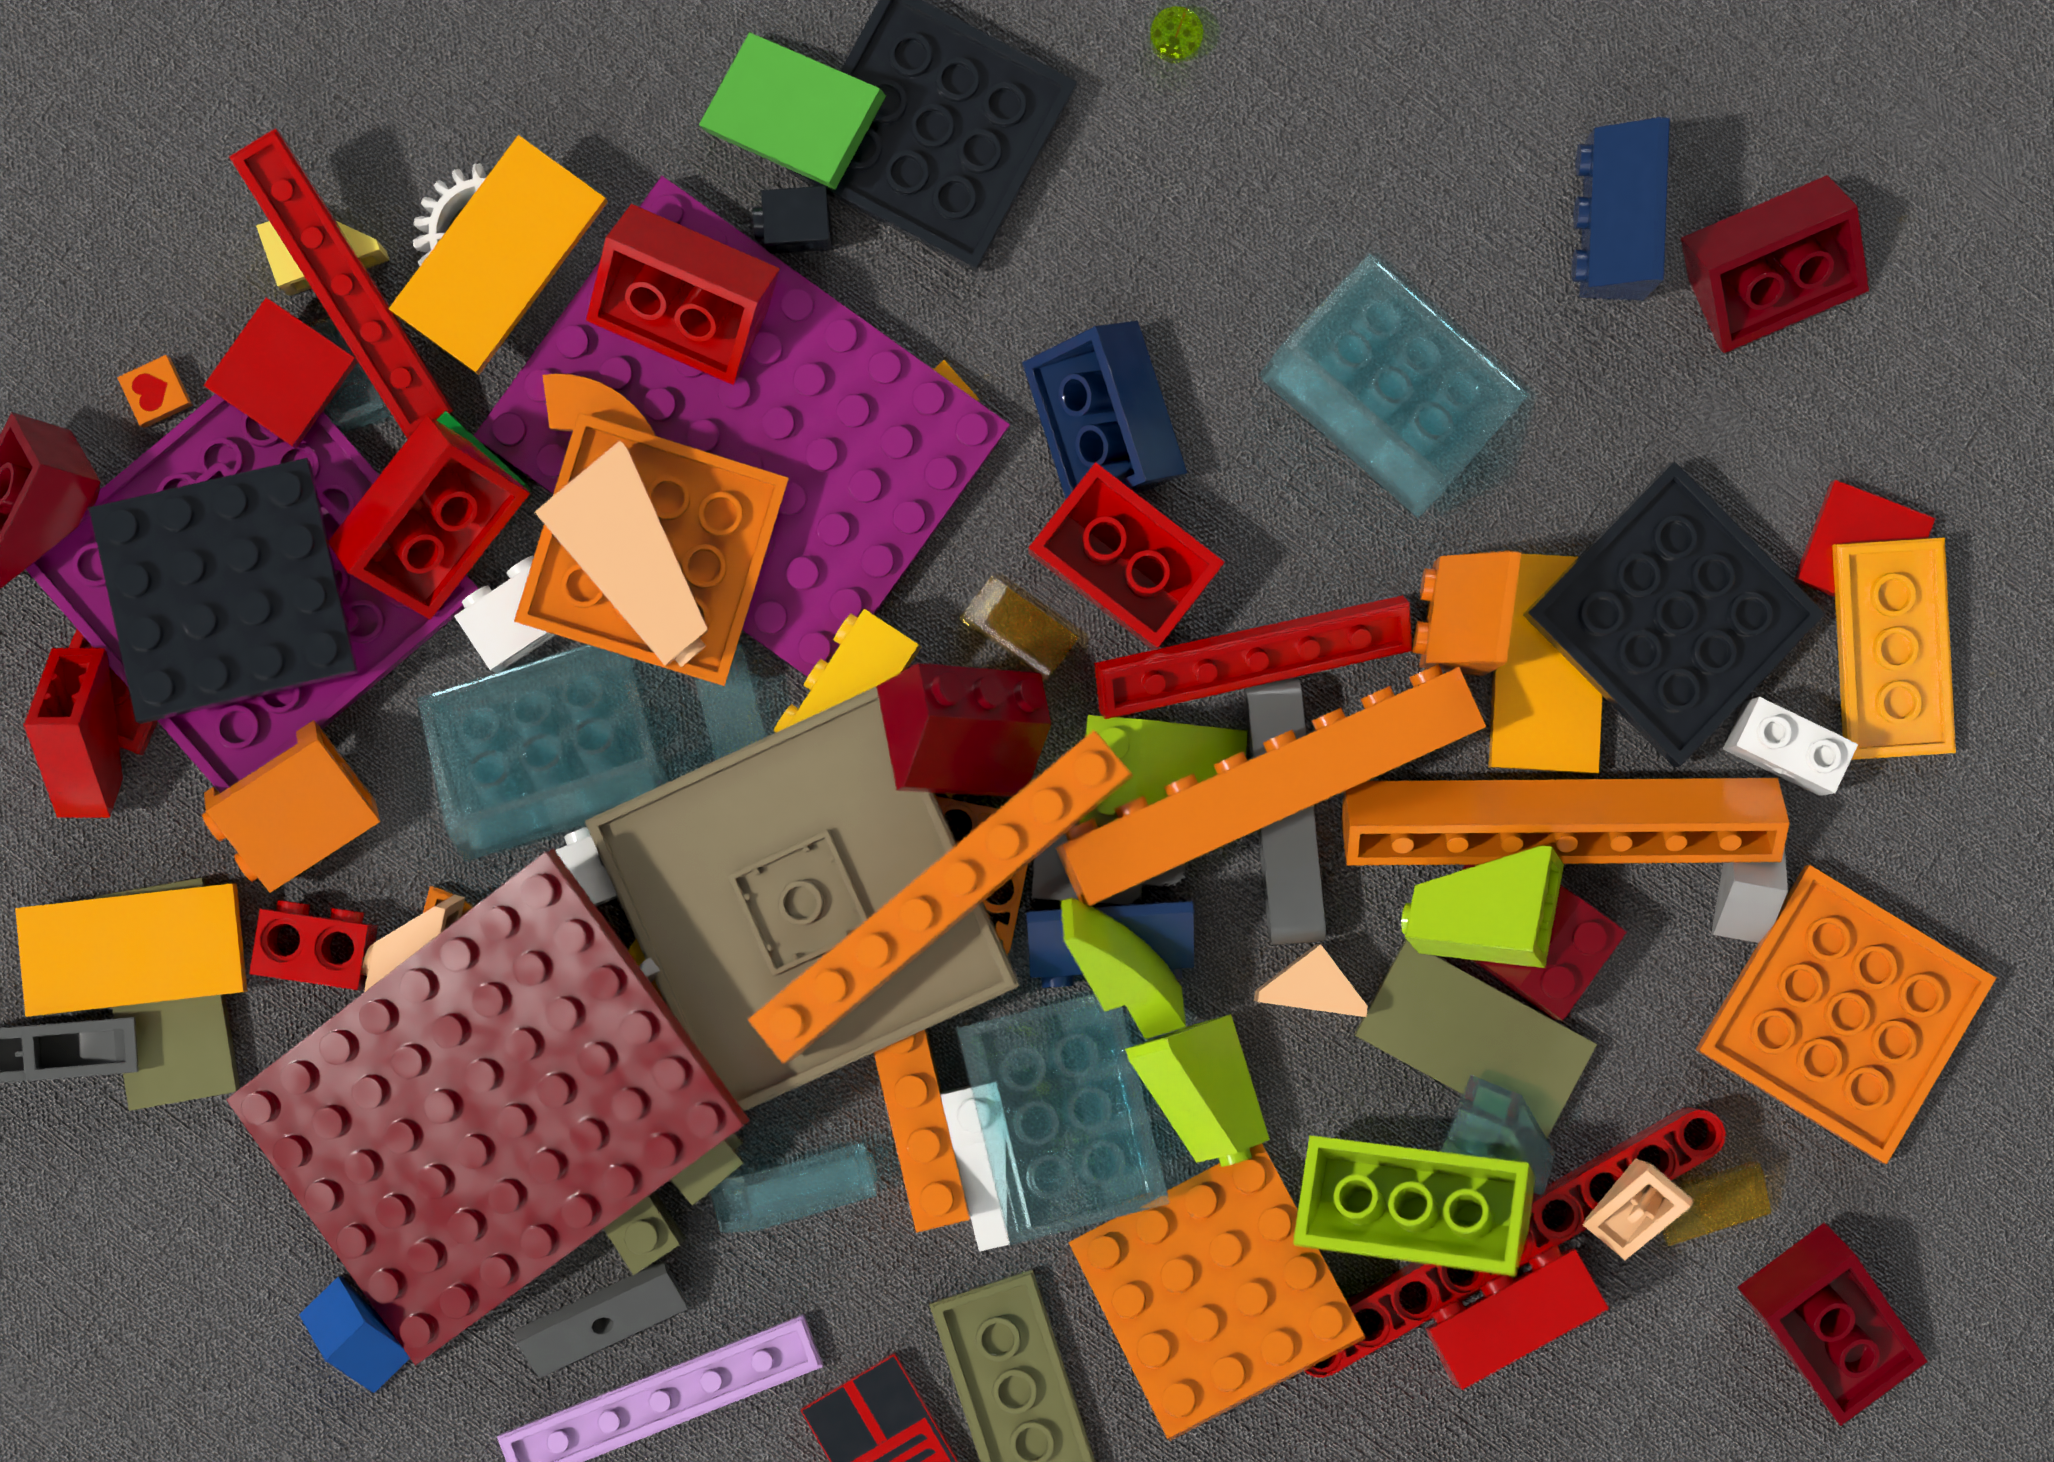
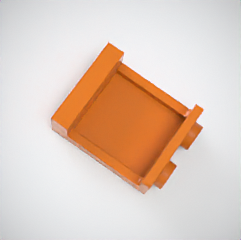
[202,720,380,893]

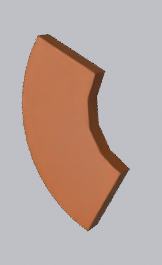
[542,374,656,436]

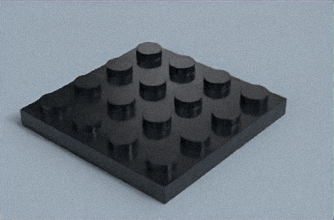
[787,0,1077,273]
[89,458,358,724]
[1523,461,1825,767]

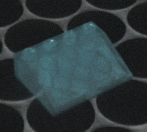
[1258,253,1529,519]
[417,644,668,862]
[956,993,1170,1245]

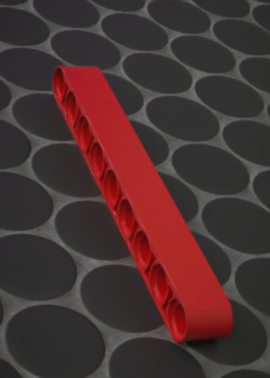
[1304,1107,1726,1378]

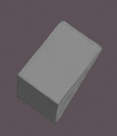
[1711,847,1788,943]

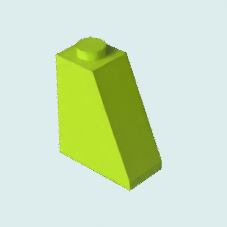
[1401,846,1564,968]
[1125,1014,1270,1167]

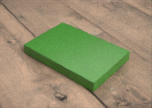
[699,32,886,189]

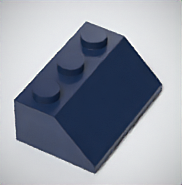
[1571,117,1670,301]
[1022,321,1187,499]
[1026,901,1194,988]

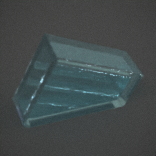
[710,1142,877,1233]

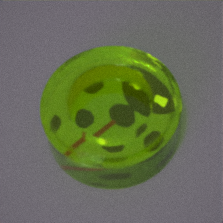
[1149,6,1203,63]

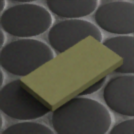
[95,878,240,1111]
[1353,940,1597,1140]
[929,1268,1096,1462]

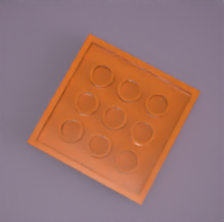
[514,412,789,686]
[1695,865,1996,1164]
[1068,1143,1365,1441]

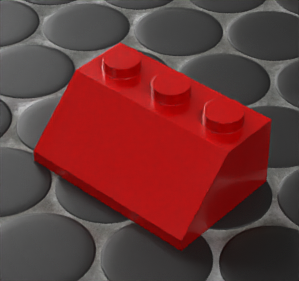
[586,204,780,385]
[329,415,530,620]
[1028,462,1225,650]
[1425,1245,1609,1390]

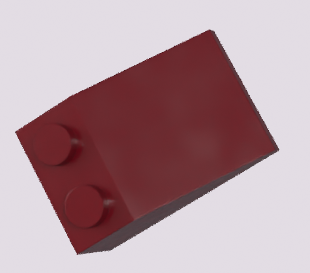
[0,412,101,589]
[1460,864,1627,1021]
[1737,1222,1928,1426]

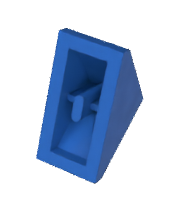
[299,1275,410,1393]

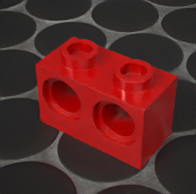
[249,900,378,990]

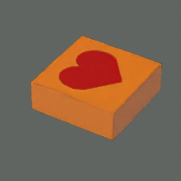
[117,355,193,428]

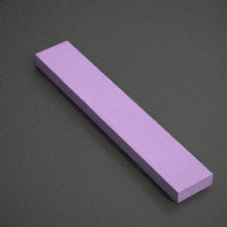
[497,1314,823,1462]

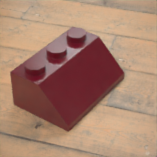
[1681,175,1869,353]
[876,663,1051,797]

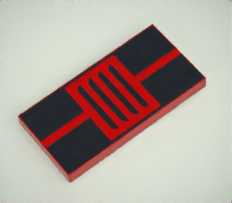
[800,1352,959,1462]

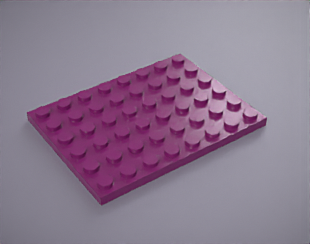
[473,176,1010,677]

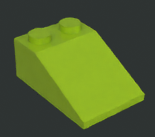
[1078,715,1247,827]

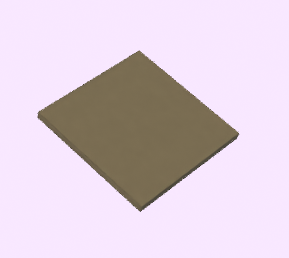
[584,687,1021,1111]

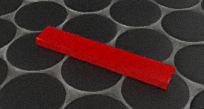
[229,128,455,438]
[1094,595,1412,719]

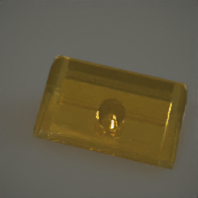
[960,576,1079,681]
[1662,1161,1771,1246]

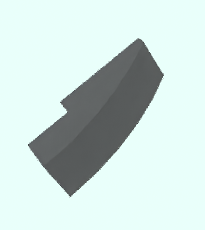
[0,1017,139,1083]

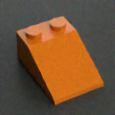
[1413,551,1521,676]

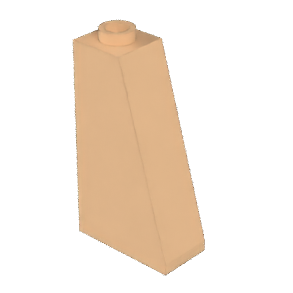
[535,441,708,667]

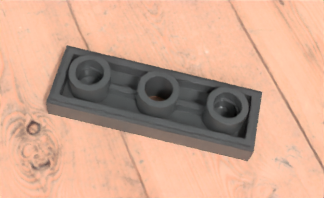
[514,1261,688,1378]

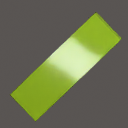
[1061,897,1186,1039]

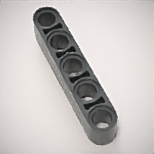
[1244,677,1326,946]

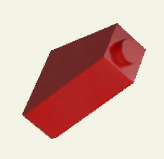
[23,648,123,818]

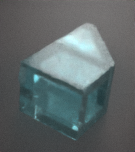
[1440,1075,1555,1195]

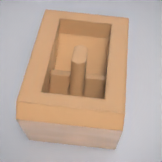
[1254,944,1368,1017]
[1583,1158,1694,1260]

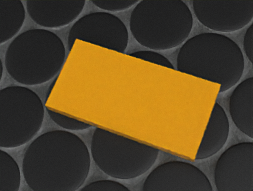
[388,135,608,375]
[1832,538,1956,760]
[1488,554,1602,774]
[15,883,248,1017]

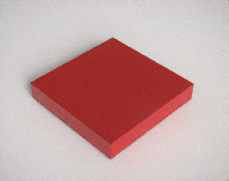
[203,297,358,449]
[1794,480,1935,597]

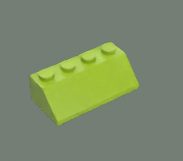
[1293,1135,1536,1276]

